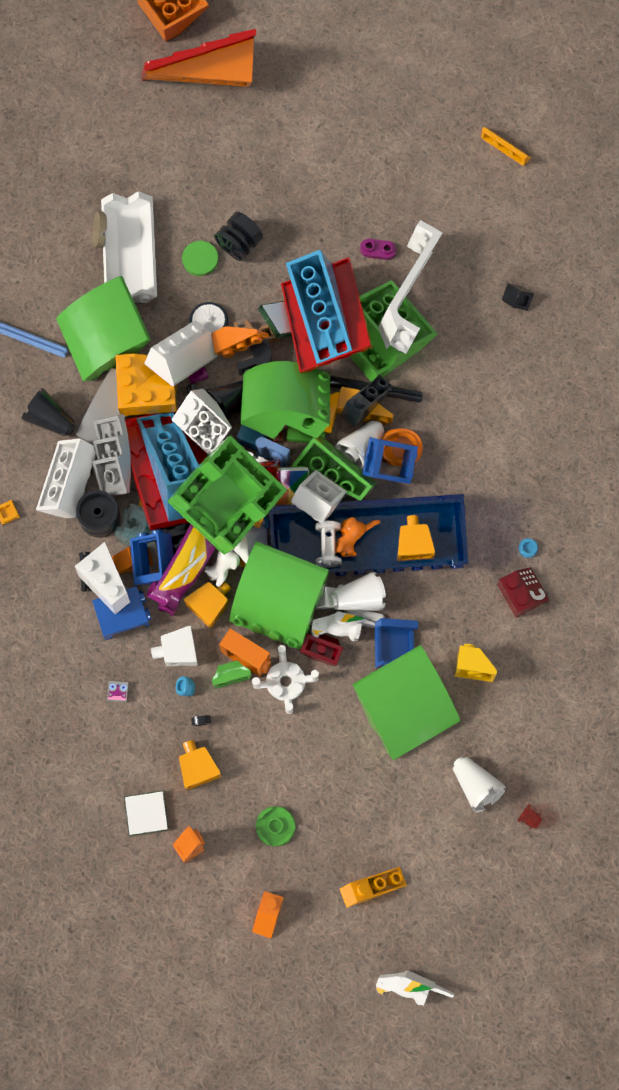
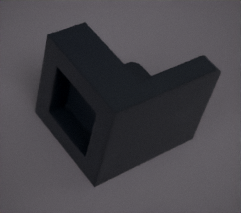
[502,283,534,311]

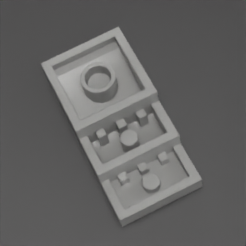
[76,367,131,443]
[92,414,131,496]

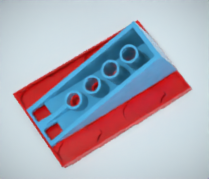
[281,250,372,374]
[125,409,207,531]

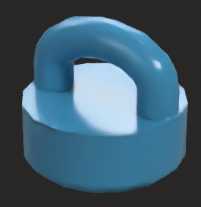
[176,676,195,696]

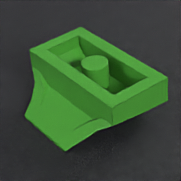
[212,660,252,689]

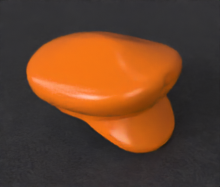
[381,428,423,467]

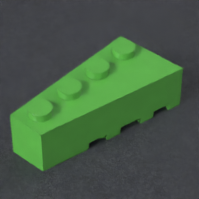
[291,435,377,501]

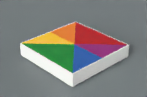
[270,467,309,505]

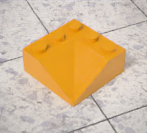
[116,354,177,416]

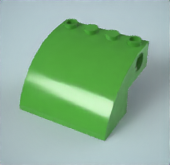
[241,361,330,439]
[167,435,287,555]
[229,541,329,650]

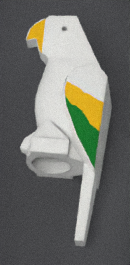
[311,611,375,641]
[376,970,454,1006]

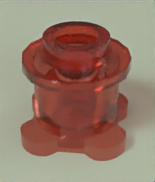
[517,804,543,830]

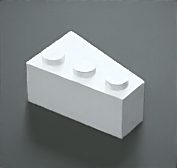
[75,542,130,614]

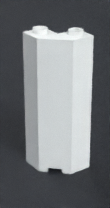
[101,191,157,303]

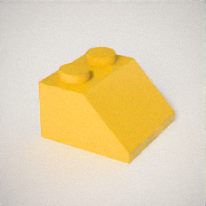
[454,644,497,682]

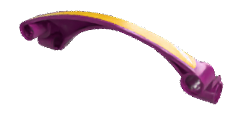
[147,524,216,616]

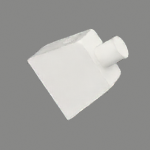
[151,626,198,666]

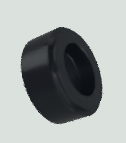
[191,715,211,726]

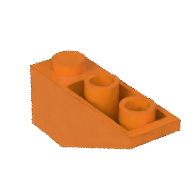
[211,326,269,358]
[173,826,205,863]

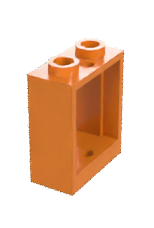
[219,628,272,677]

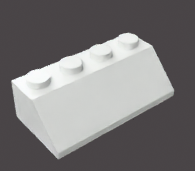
[144,320,218,387]
[36,439,96,518]

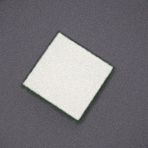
[258,301,292,339]
[124,791,169,837]

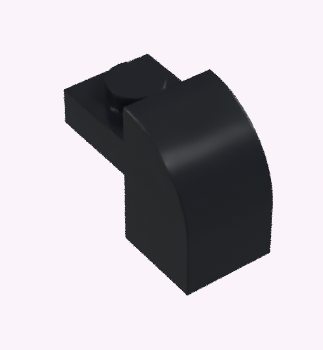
[237,338,272,376]

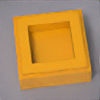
[0,500,20,525]

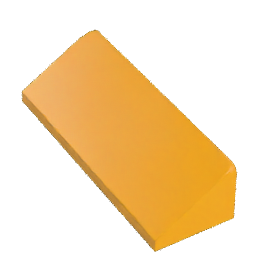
[481,127,531,166]

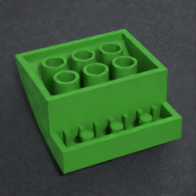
[56,276,151,381]
[350,280,437,381]
[352,645,460,760]

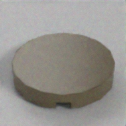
[92,211,107,248]

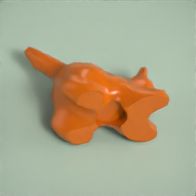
[335,517,380,557]

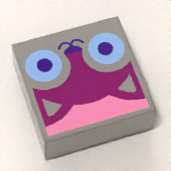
[107,681,129,703]

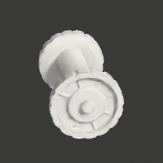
[315,521,341,568]

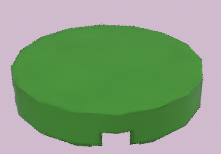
[182,241,218,276]
[256,806,295,847]

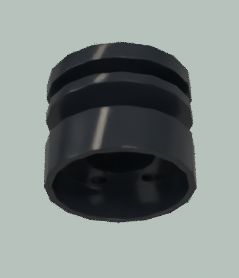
[214,212,263,261]

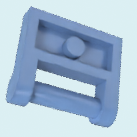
[256,437,290,468]

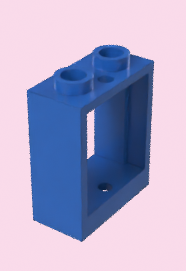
[362,437,418,484]
[130,530,174,585]

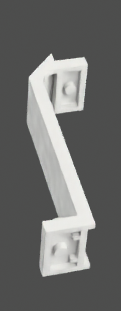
[378,220,442,354]

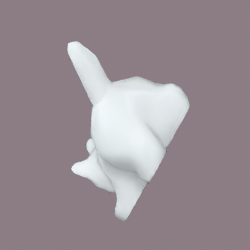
[205,550,240,587]

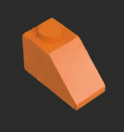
[252,891,284,938]

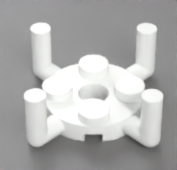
[252,645,319,714]

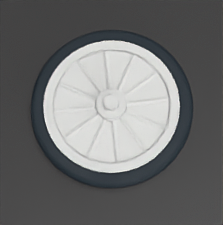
[189,302,228,336]

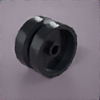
[76,490,121,538]

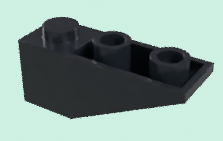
[340,375,394,427]

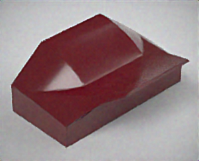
[300,634,344,667]

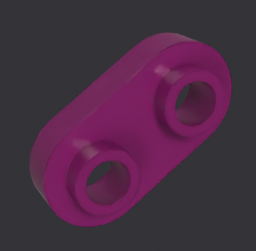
[360,239,396,260]

